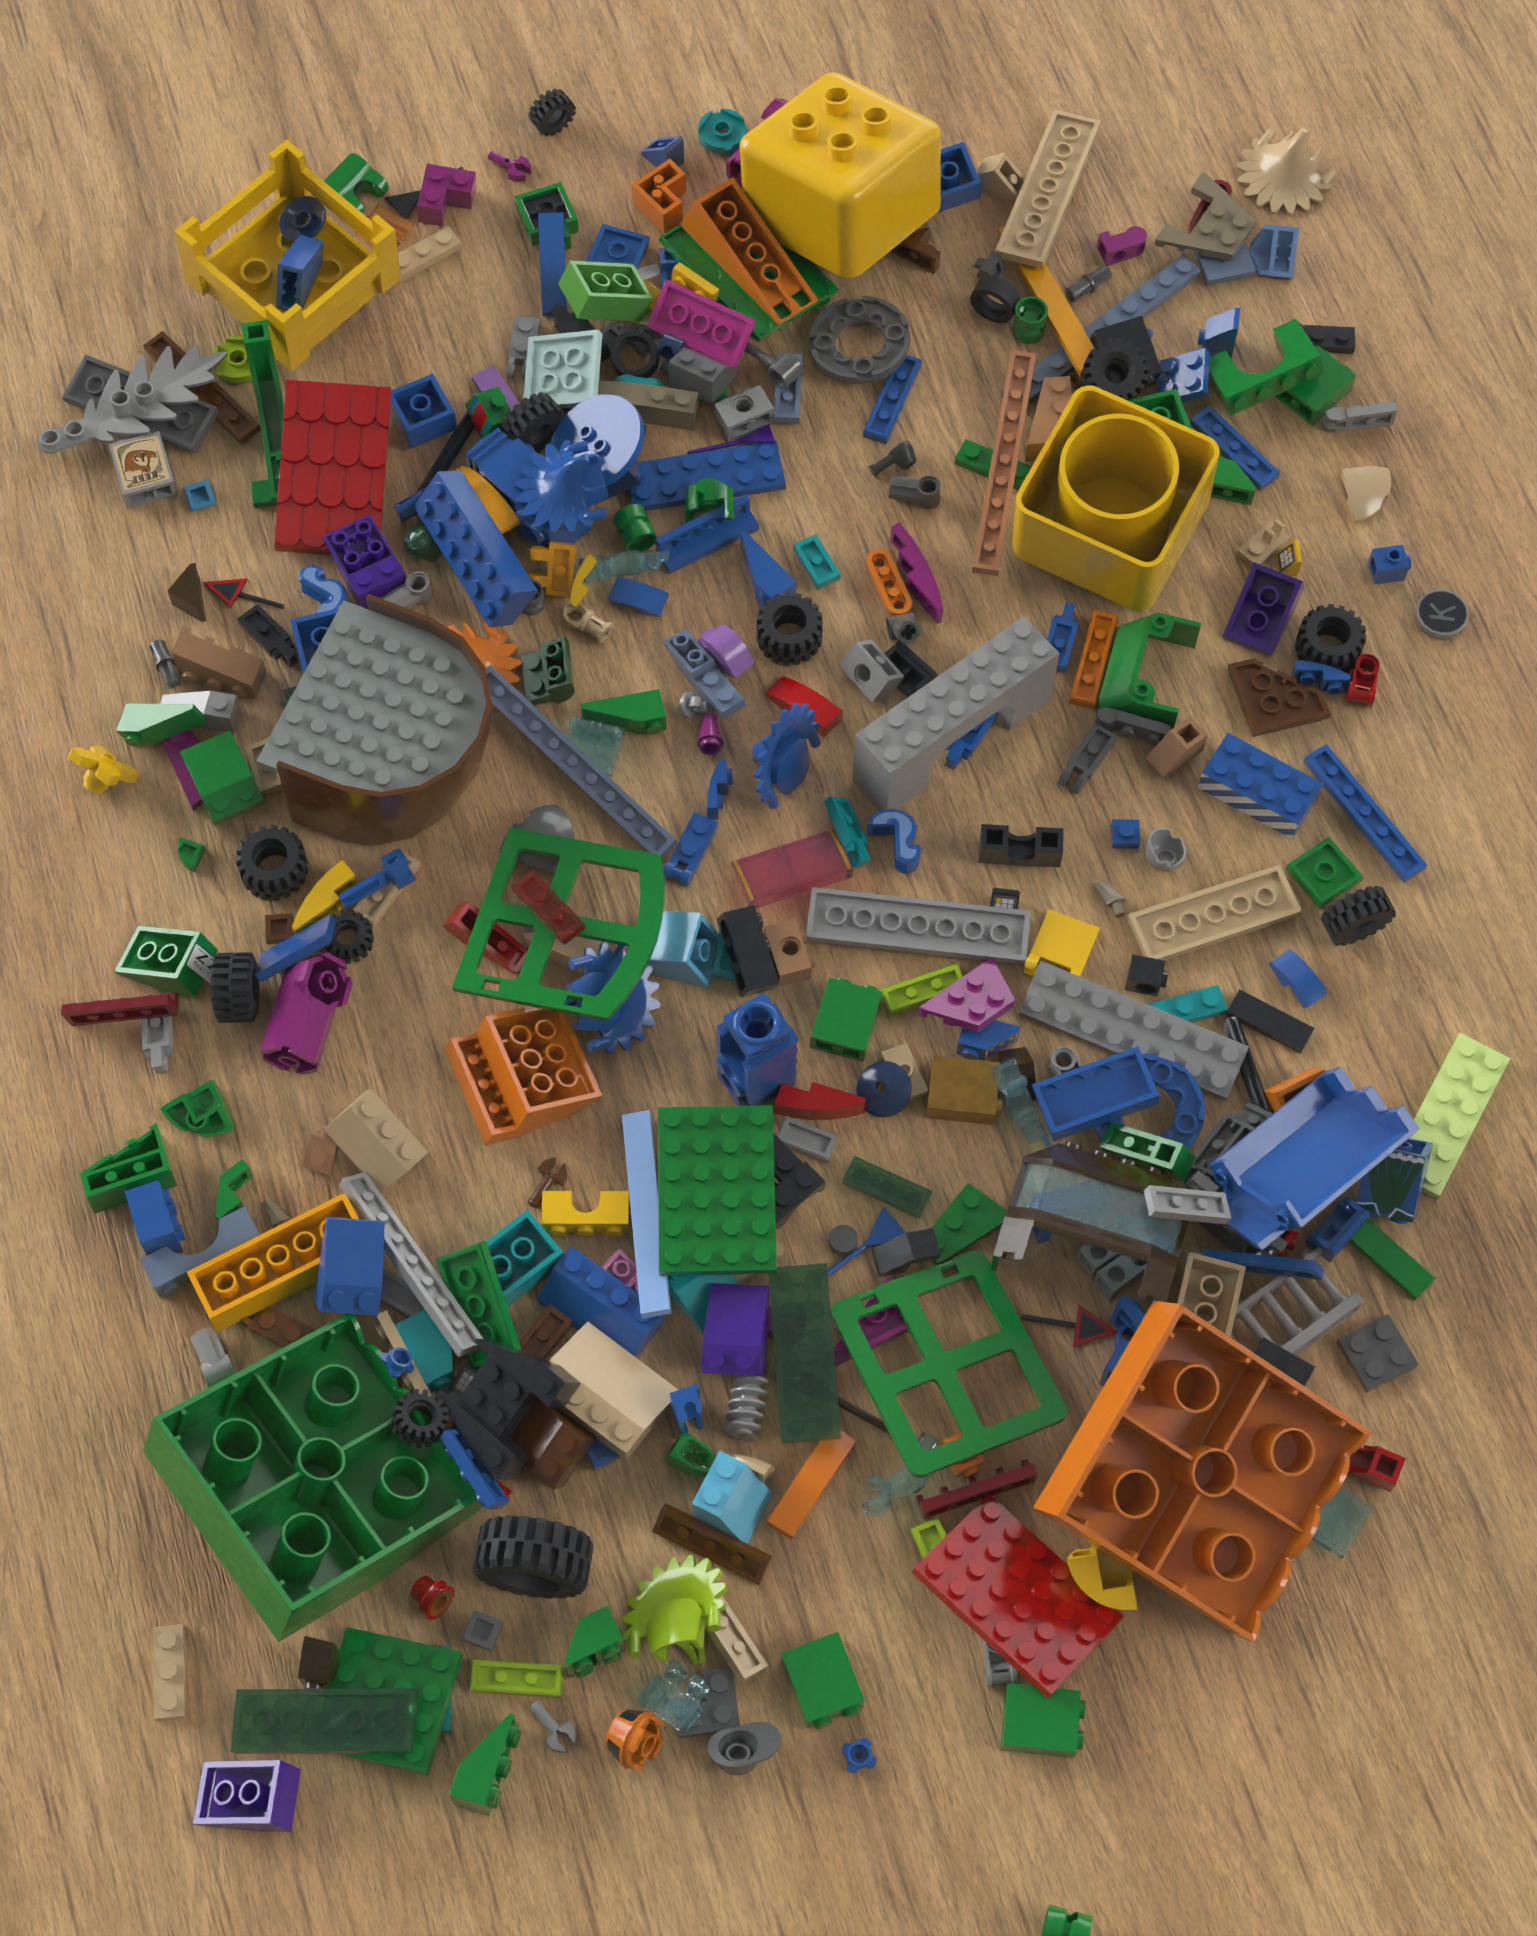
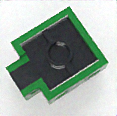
[514,182,579,250]

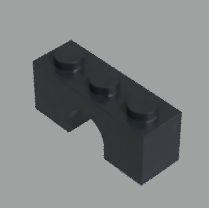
[978,824,1064,867]

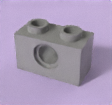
[714,385,774,442]
[839,639,904,703]

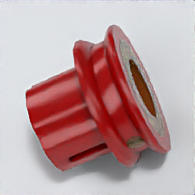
[410,1575,455,1620]

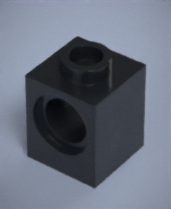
[1125,954,1169,997]

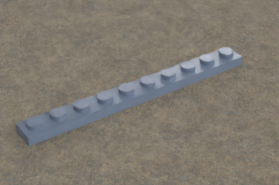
[1001,254,1201,405]
[486,665,677,858]

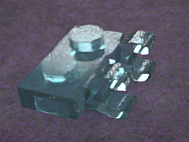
[637,1659,711,1734]

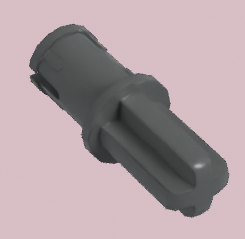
[1065,266,1112,302]
[149,639,181,689]

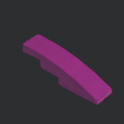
[890,522,944,624]

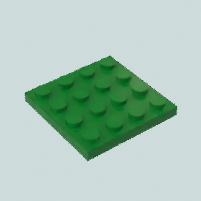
[311,1627,463,1775]

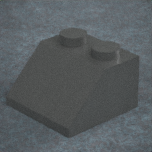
[669,347,739,404]

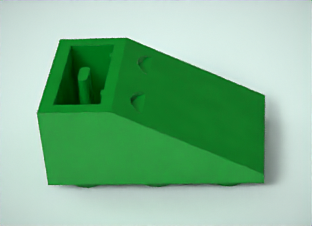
[449,1713,521,1816]

